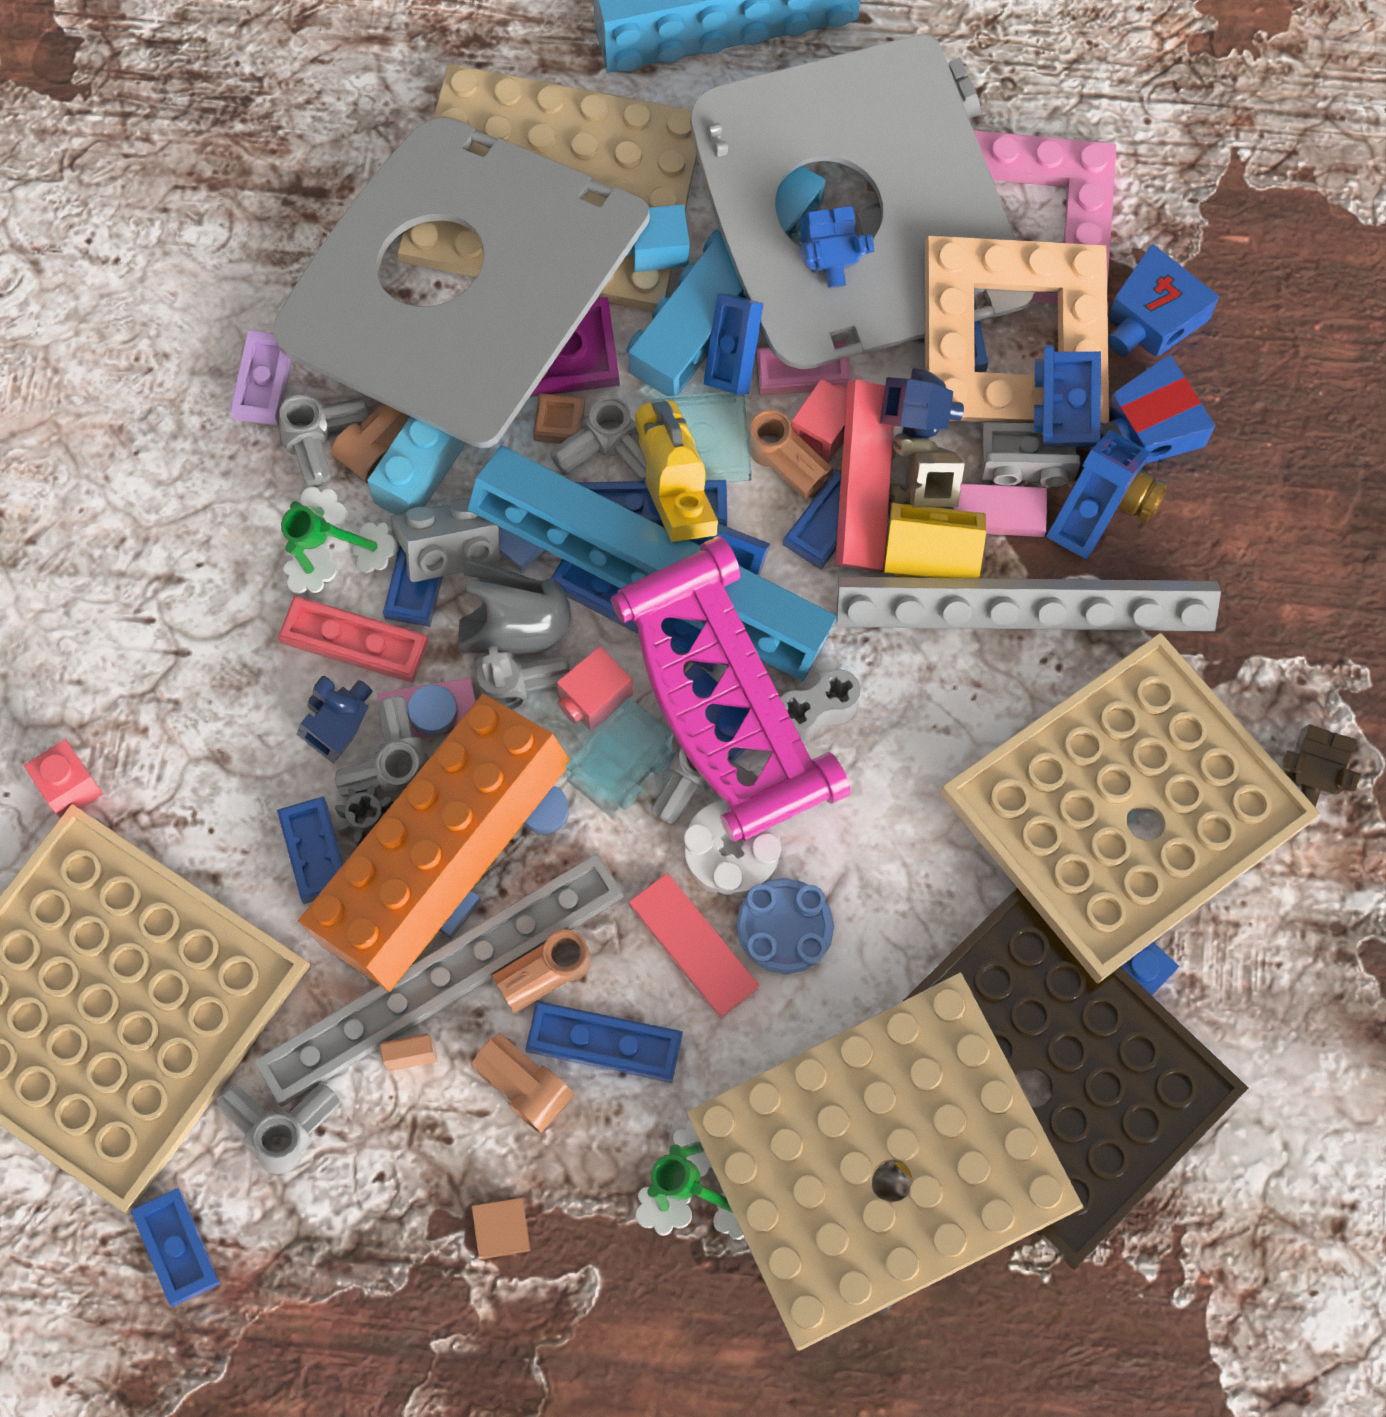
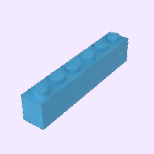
[626,166,825,400]

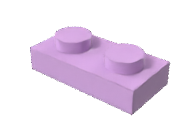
[230,330,292,425]

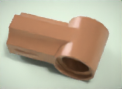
[331,403,410,484]
[749,409,833,500]
[492,929,591,1014]
[471,1032,575,1133]

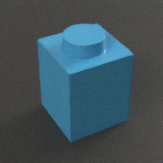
[626,204,690,272]

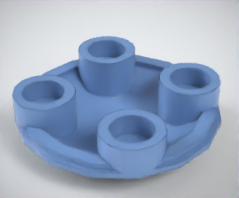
[736,878,834,975]

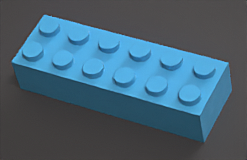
[593,0,860,73]

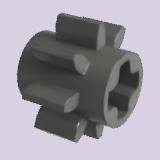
[335,785,393,847]

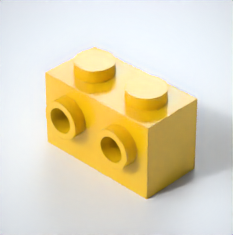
[884,503,986,578]

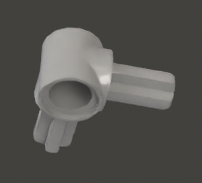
[279,395,369,487]
[550,396,646,481]
[474,646,570,710]
[335,696,430,797]
[652,745,758,824]
[217,1084,340,1174]

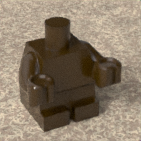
[1282,724,1361,808]

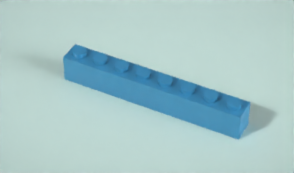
[468,445,837,682]

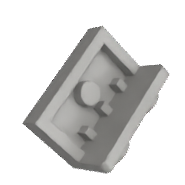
[981,422,1080,487]
[391,498,500,582]

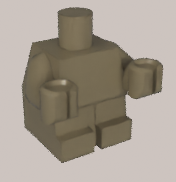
[889,433,965,507]

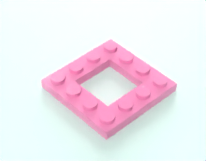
[974,130,1116,304]

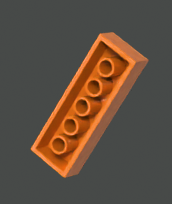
[298,693,572,992]

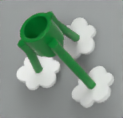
[281,487,398,594]
[636,1120,744,1240]

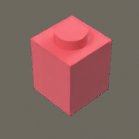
[791,379,847,463]
[557,646,633,731]
[23,739,103,818]

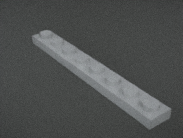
[837,577,1221,631]
[254,853,623,1107]

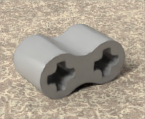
[780,669,861,744]

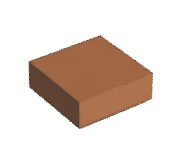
[533,393,585,444]
[380,1033,438,1072]
[472,1198,531,1259]

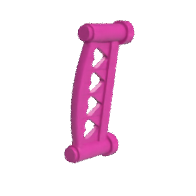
[611,536,851,842]

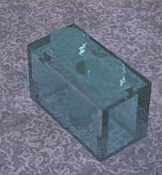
[565,697,674,817]

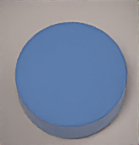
[408,685,458,736]
[524,786,569,835]

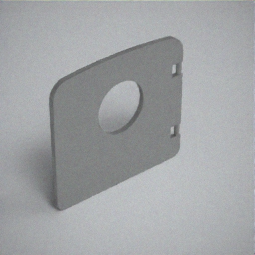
[690,34,1034,369]
[274,117,650,449]

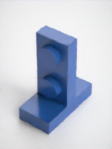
[1046,430,1151,560]

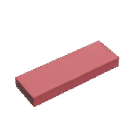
[278,595,429,683]
[629,873,760,1019]

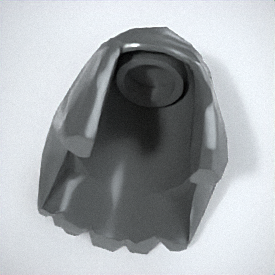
[458,561,571,654]

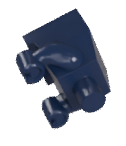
[879,368,964,438]
[296,676,373,764]

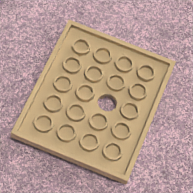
[398,63,697,312]
[939,633,1320,984]
[686,972,1083,1351]

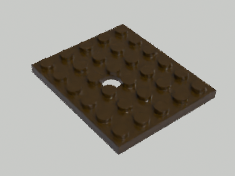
[902,888,1249,1270]

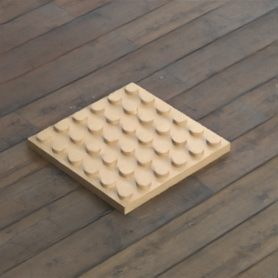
[0,804,310,1216]

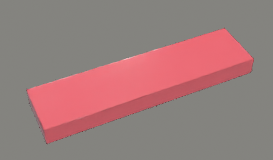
[835,380,894,572]

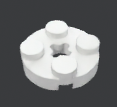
[684,800,781,897]

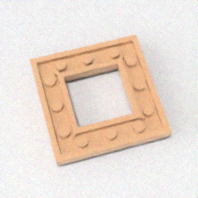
[924,236,1109,426]

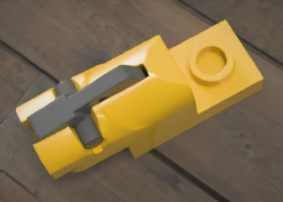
[635,400,718,542]

